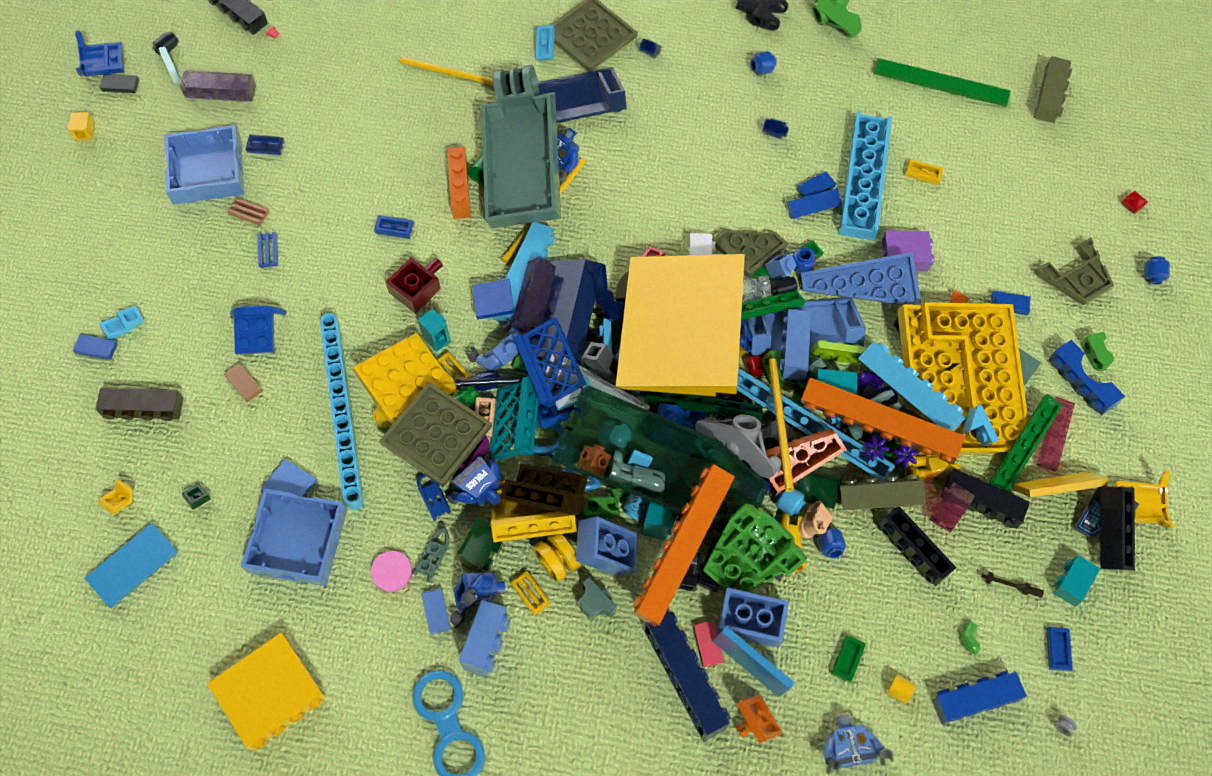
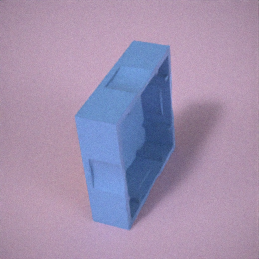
[164,125,244,205]
[241,489,347,587]

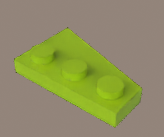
[809,340,868,363]

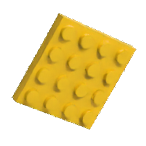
[352,333,458,426]

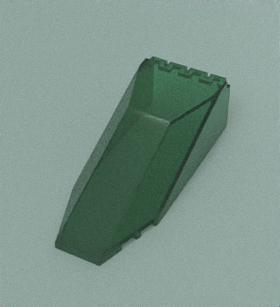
[551,385,769,521]

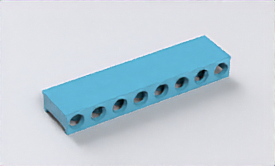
[839,111,892,241]

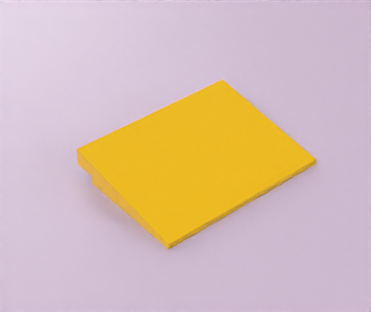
[616,254,745,396]
[897,302,1028,456]

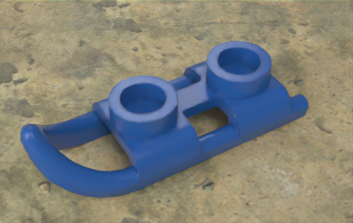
[739,319,753,353]
[417,474,452,521]

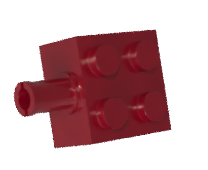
[385,257,443,314]

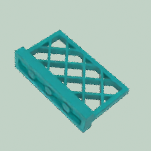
[489,376,539,461]

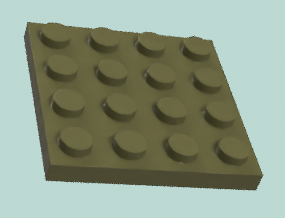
[552,0,638,72]
[379,382,492,487]

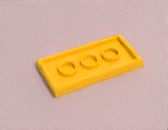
[1013,472,1108,497]

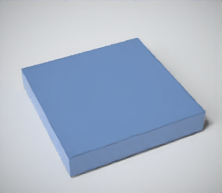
[260,459,317,497]

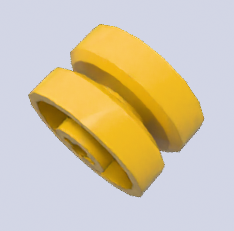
[532,534,582,583]

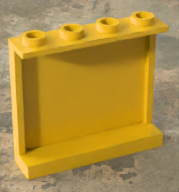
[491,480,576,542]
[207,632,326,751]

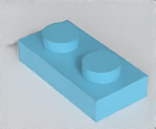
[536,25,555,61]
[599,319,612,353]

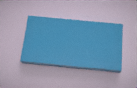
[85,523,178,608]
[712,626,795,697]

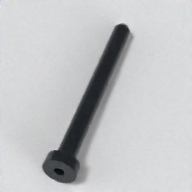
[455,376,530,390]

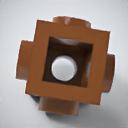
[576,444,612,478]

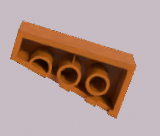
[765,428,847,493]

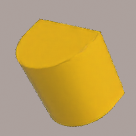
[886,674,916,705]

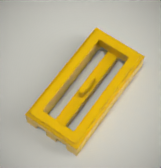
[905,159,944,185]
[437,352,472,386]
[510,571,551,617]

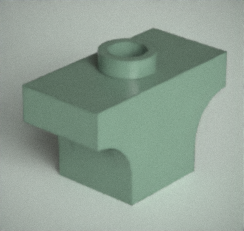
[577,577,617,621]

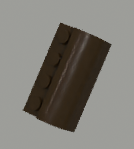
[500,463,588,515]

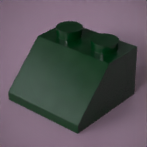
[457,518,503,573]

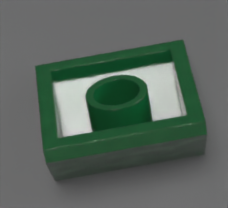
[797,467,841,509]

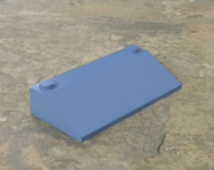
[745,298,866,356]

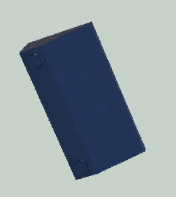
[538,68,627,123]
[529,260,603,365]

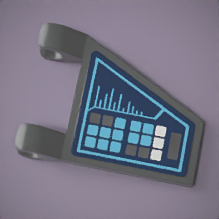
[1073,486,1139,539]

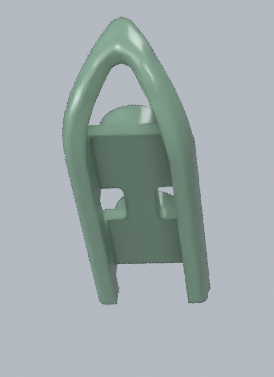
[412,528,449,582]

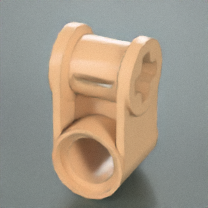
[799,501,834,539]

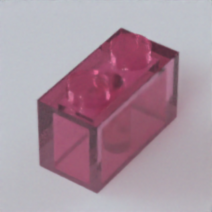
[929,482,975,533]

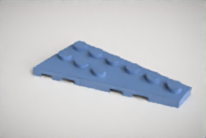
[801,252,921,305]

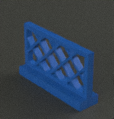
[513,317,587,408]

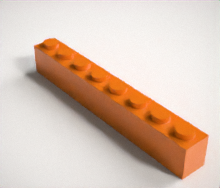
[801,378,966,463]
[632,464,735,626]

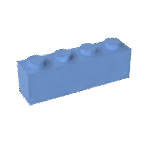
[780,309,811,381]

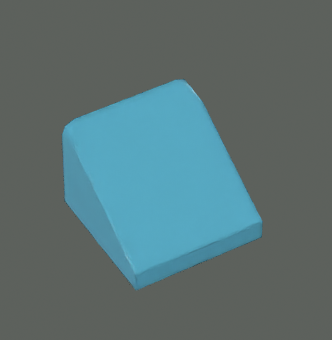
[627,450,653,468]

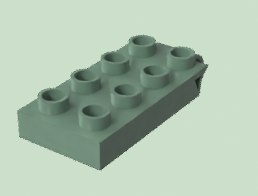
[482,64,561,228]

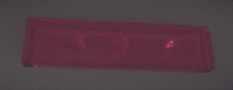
[1036,397,1075,472]

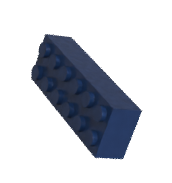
[643,609,731,743]

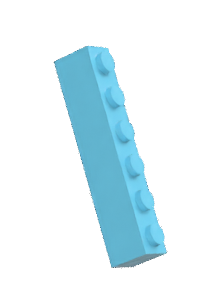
[491,222,555,324]
[858,341,966,431]

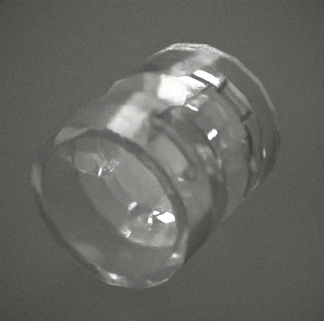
[742,275,771,302]

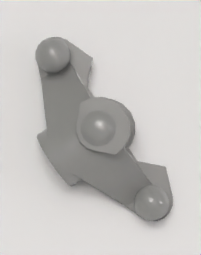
[695,414,782,478]

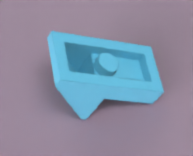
[962,404,999,447]

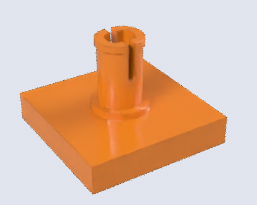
[736,695,783,744]

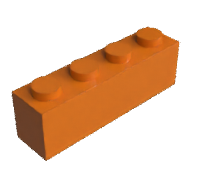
[447,146,471,219]

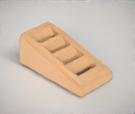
[475,397,497,437]

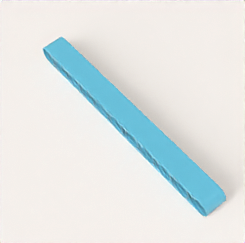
[320,313,364,510]

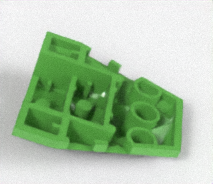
[703,503,807,592]

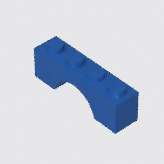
[1049,340,1125,416]

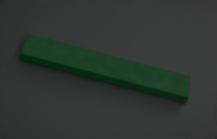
[645,391,763,422]

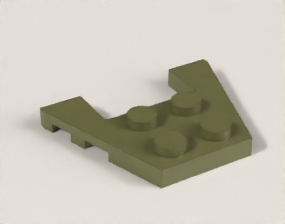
[1034,237,1114,305]

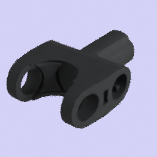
[736,0,789,31]

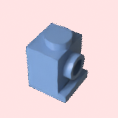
[765,253,797,280]

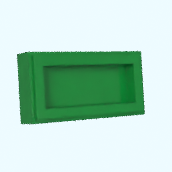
[831,635,866,683]

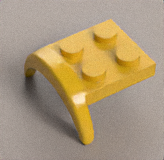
[1114,470,1176,528]

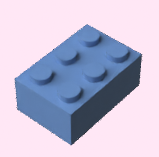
[576,517,638,577]
[717,588,789,648]
[459,600,510,678]

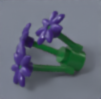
[863,436,919,468]

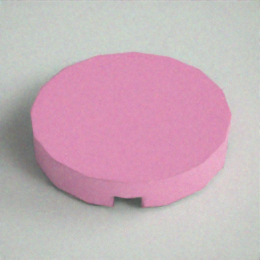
[371,551,412,592]

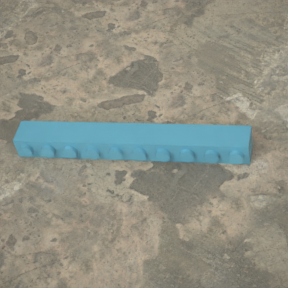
[737,367,896,480]

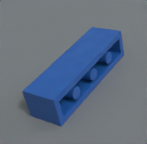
[932,670,1027,724]

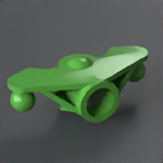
[811,0,862,38]

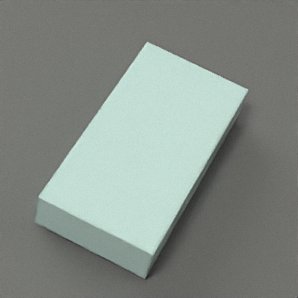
[158,47,180,83]

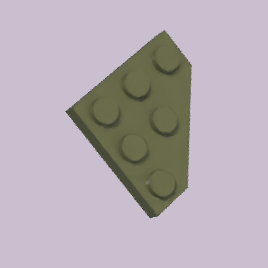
[712,229,788,278]

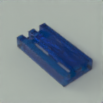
[245,135,285,155]

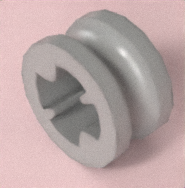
[1054,715,1077,737]

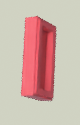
[694,621,724,668]

